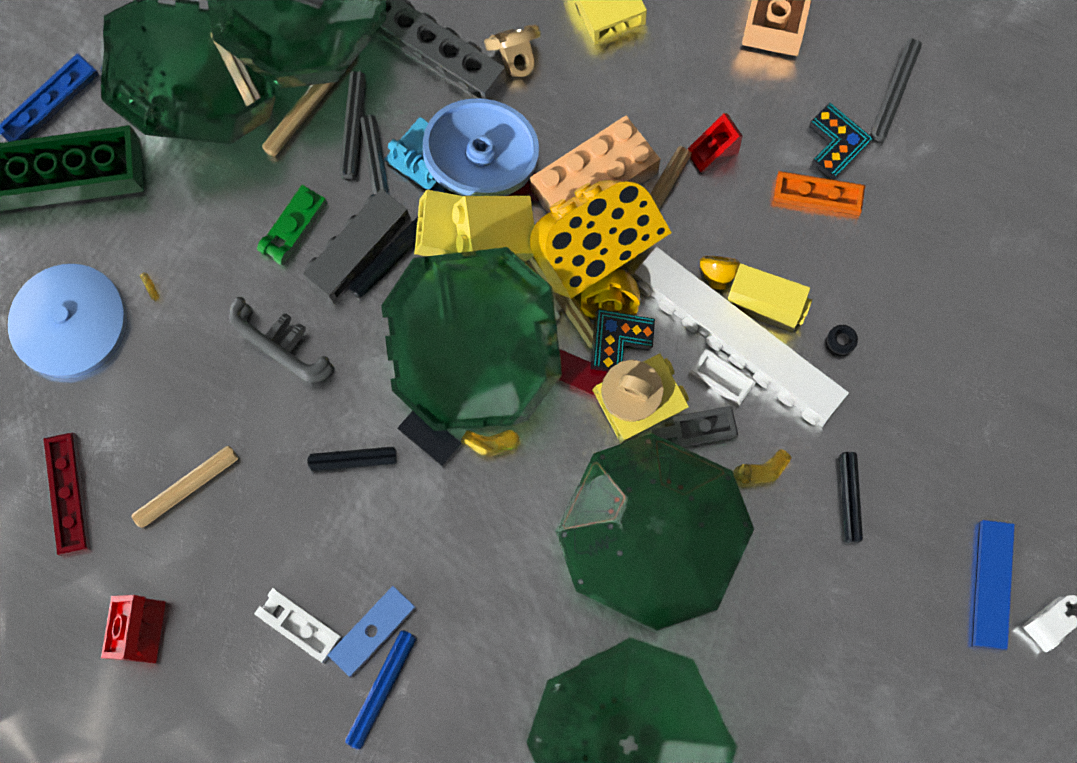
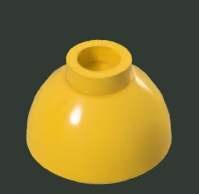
[700,255,740,290]

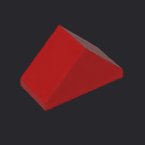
[687,113,743,173]

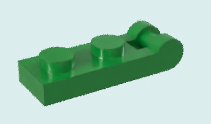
[257,185,328,265]

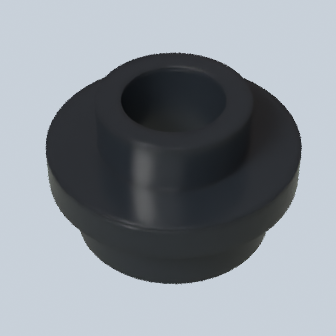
[827,325,858,355]

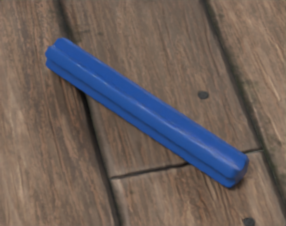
[345,630,416,749]

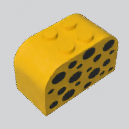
[530,180,672,299]

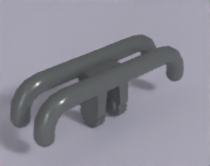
[229,297,334,382]

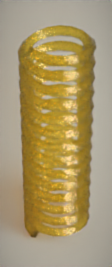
[139,272,159,301]

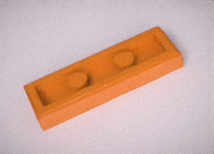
[773,171,866,216]

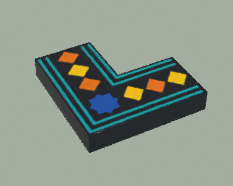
[809,102,874,180]
[590,309,655,372]

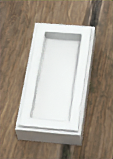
[689,348,756,408]

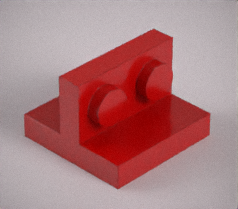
[101,595,166,664]

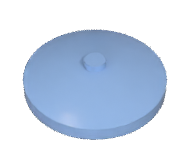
[423,98,539,196]
[8,264,127,379]

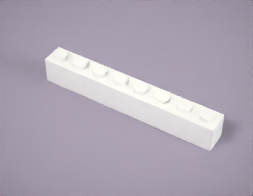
[634,247,849,427]

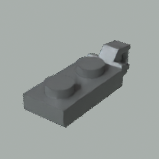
[651,406,738,448]

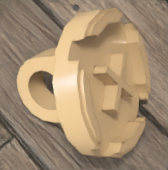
[484,24,541,77]
[601,360,663,422]

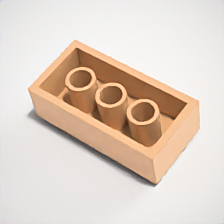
[742,0,811,56]
[530,115,660,213]

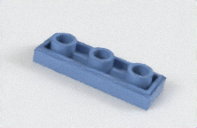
[328,586,416,677]

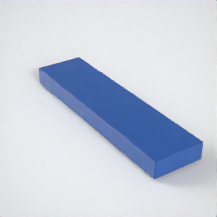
[0,53,99,142]
[973,520,1015,650]

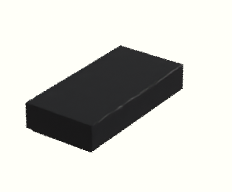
[397,406,463,468]

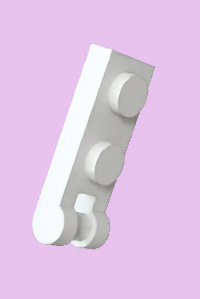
[254,588,342,663]

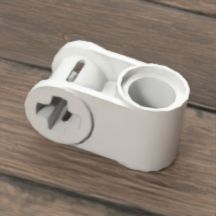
[1022,595,1077,652]

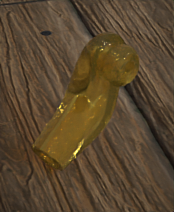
[461,429,520,457]
[734,449,792,484]

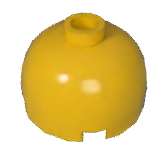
[581,268,640,320]

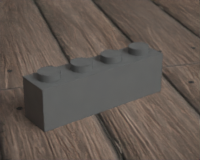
[303,188,411,304]

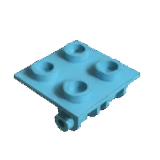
[384,117,437,190]

